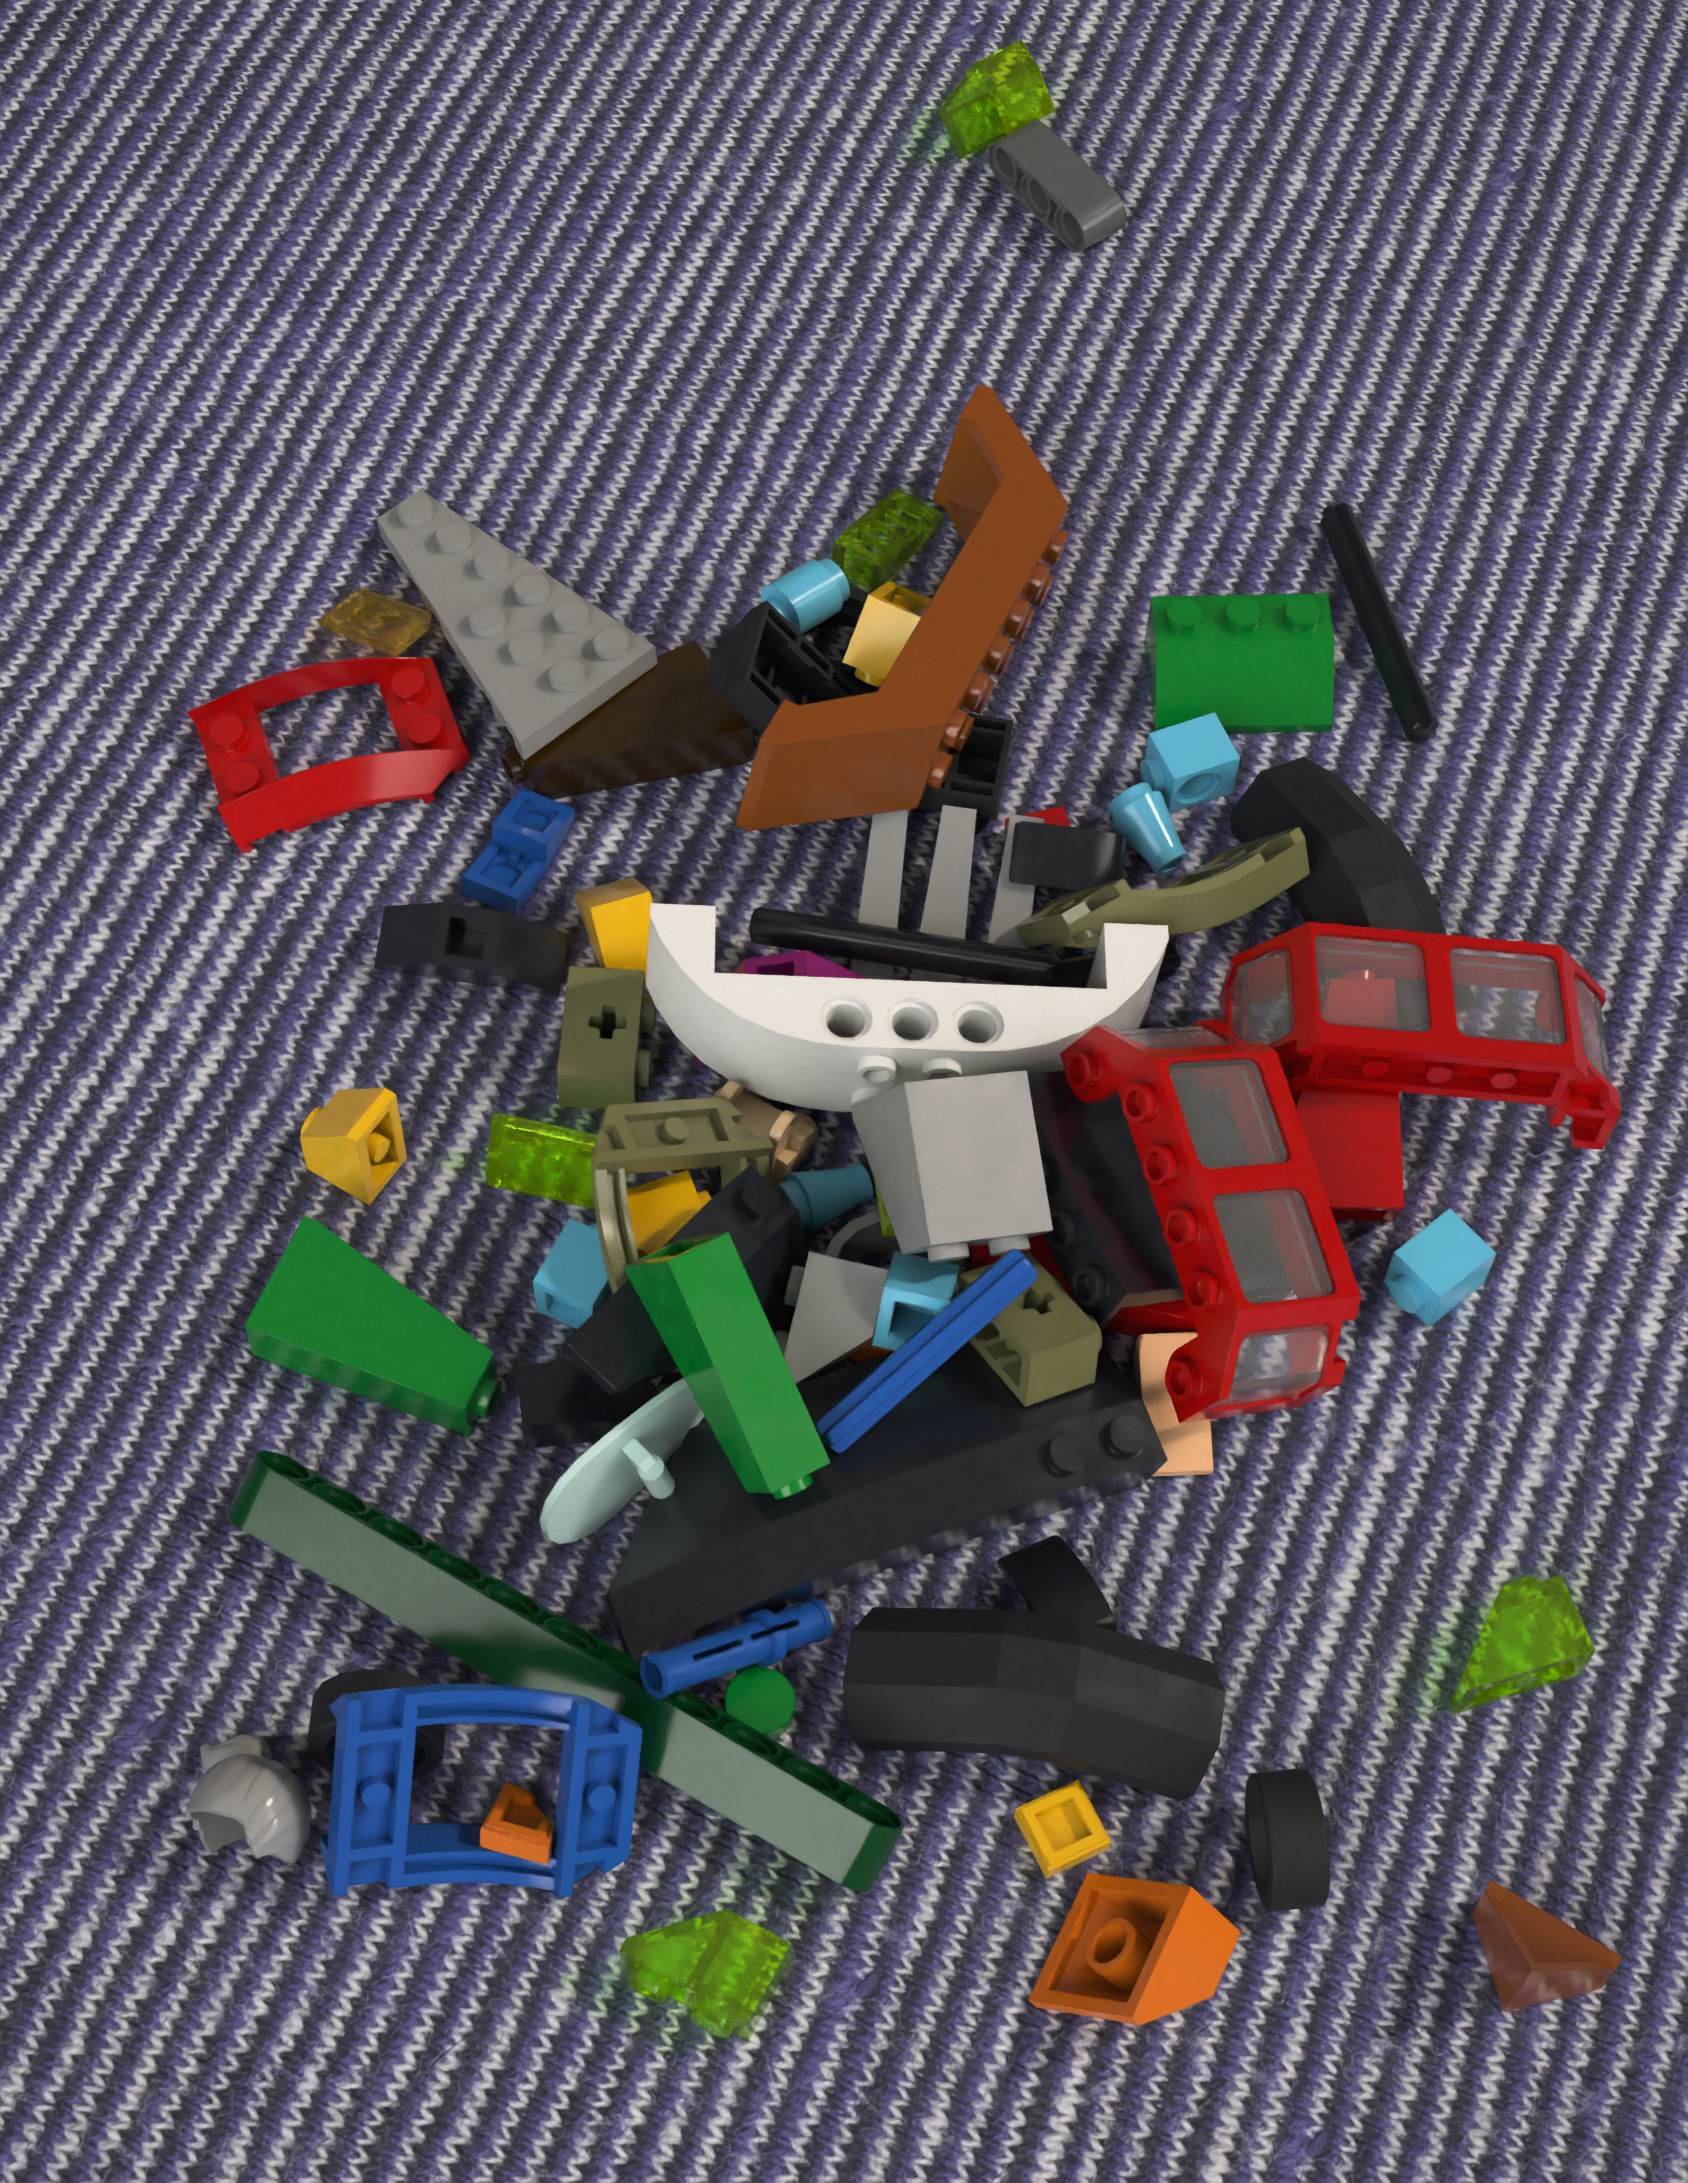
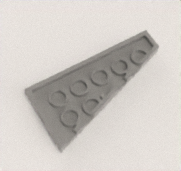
[377,489,658,761]

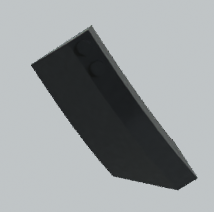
[605,1341,1168,1659]

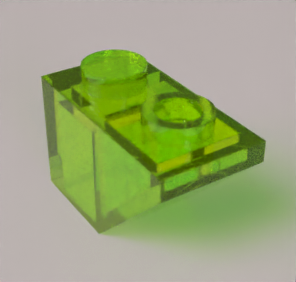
[938,39,1056,159]
[619,1909,791,2041]

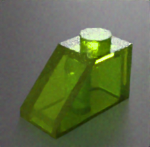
[1449,1575,1596,1715]

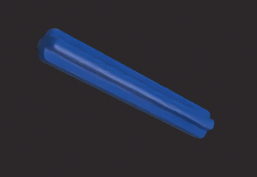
[815,1249,1038,1453]

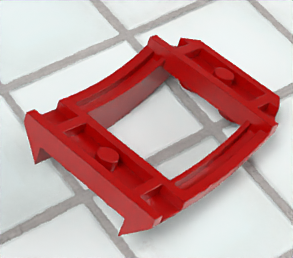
[186,656,472,854]

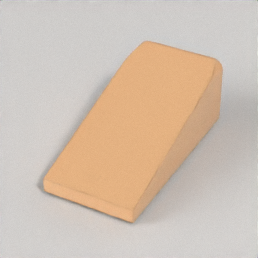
[1133,1332,1213,1477]

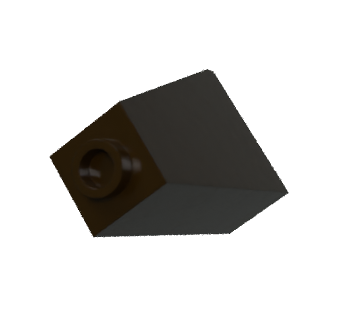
[500,640,753,800]

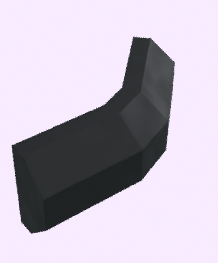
[707,600,1014,821]
[1230,757,1476,1032]
[843,1607,1226,1801]

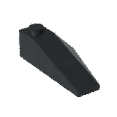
[561,1164,809,1396]

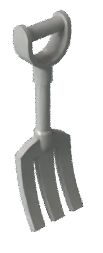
[825,805,1044,1299]

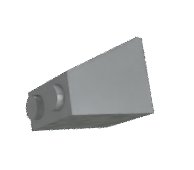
[851,1070,1053,1263]

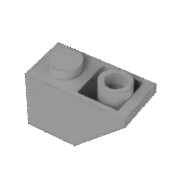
[775,1251,888,1386]

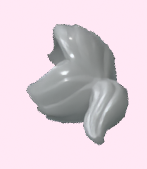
[185,1734,312,1864]

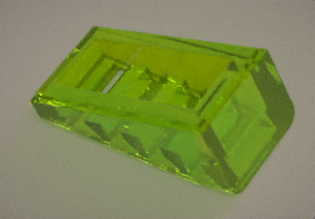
[832,488,944,591]

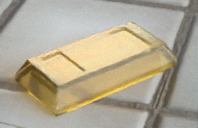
[318,587,432,657]

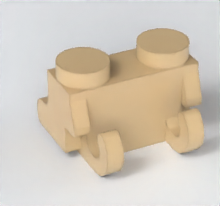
[713,1080,819,1186]

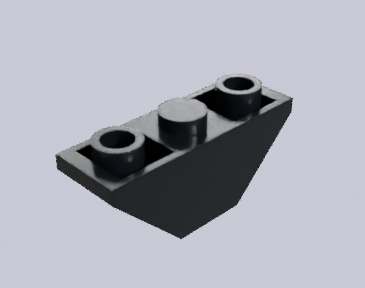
[374,902,570,997]

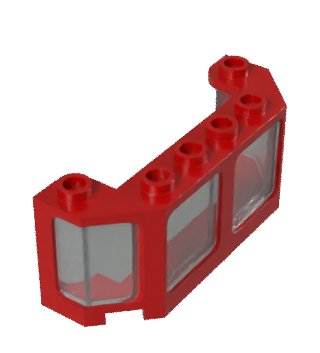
[1219,922,1621,1150]
[1060,1019,1361,1424]

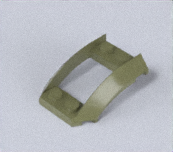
[1015,827,1310,950]
[591,1097,793,1387]

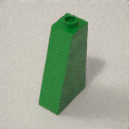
[244,1216,502,1437]
[623,1232,830,1499]

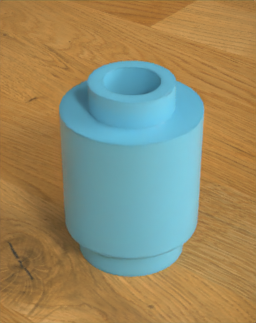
[761,558,850,634]

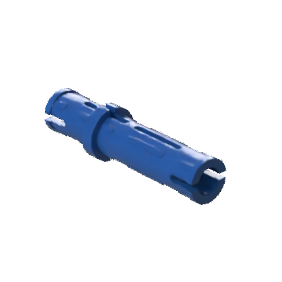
[639,1598,832,1699]

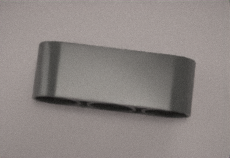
[987,120,1127,253]

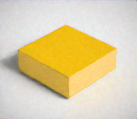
[1014,1780,1111,1879]

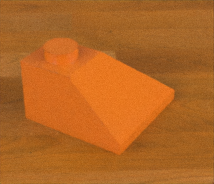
[1028,1873,1241,2025]

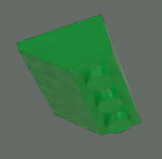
[1144,593,1335,733]

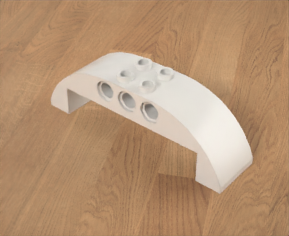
[646,903,1169,1112]

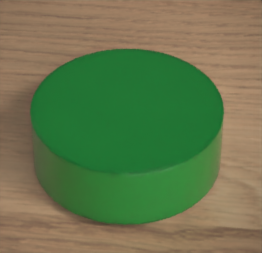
[725,1667,795,1739]

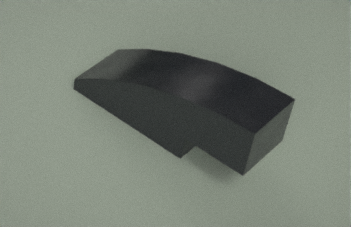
[516,1361,707,1449]

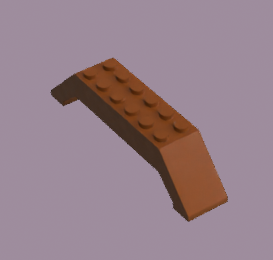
[735,383,1070,831]

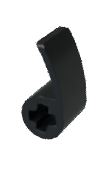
[1009,821,1127,894]
[997,1535,1117,1632]

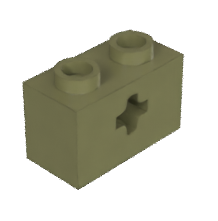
[557,966,657,1109]
[958,1252,1102,1407]

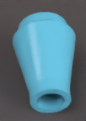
[1107,782,1188,876]
[774,1163,873,1235]

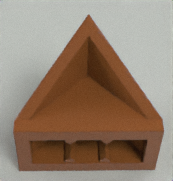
[1472,1880,1622,2012]

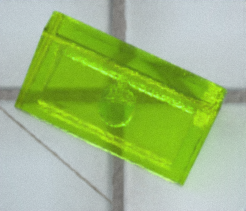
[486,1113,597,1209]

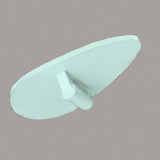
[540,1378,704,1544]

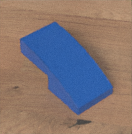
[461,787,575,916]

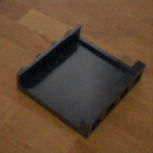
[1027,1071,1289,1331]

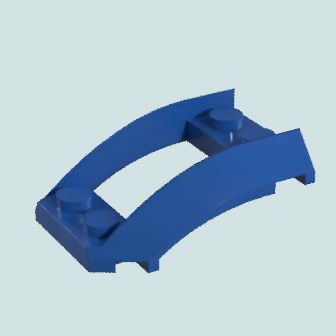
[319,1684,643,1898]

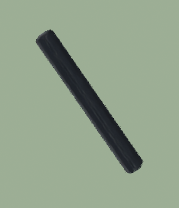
[1320,502,1439,743]
[749,907,1056,987]

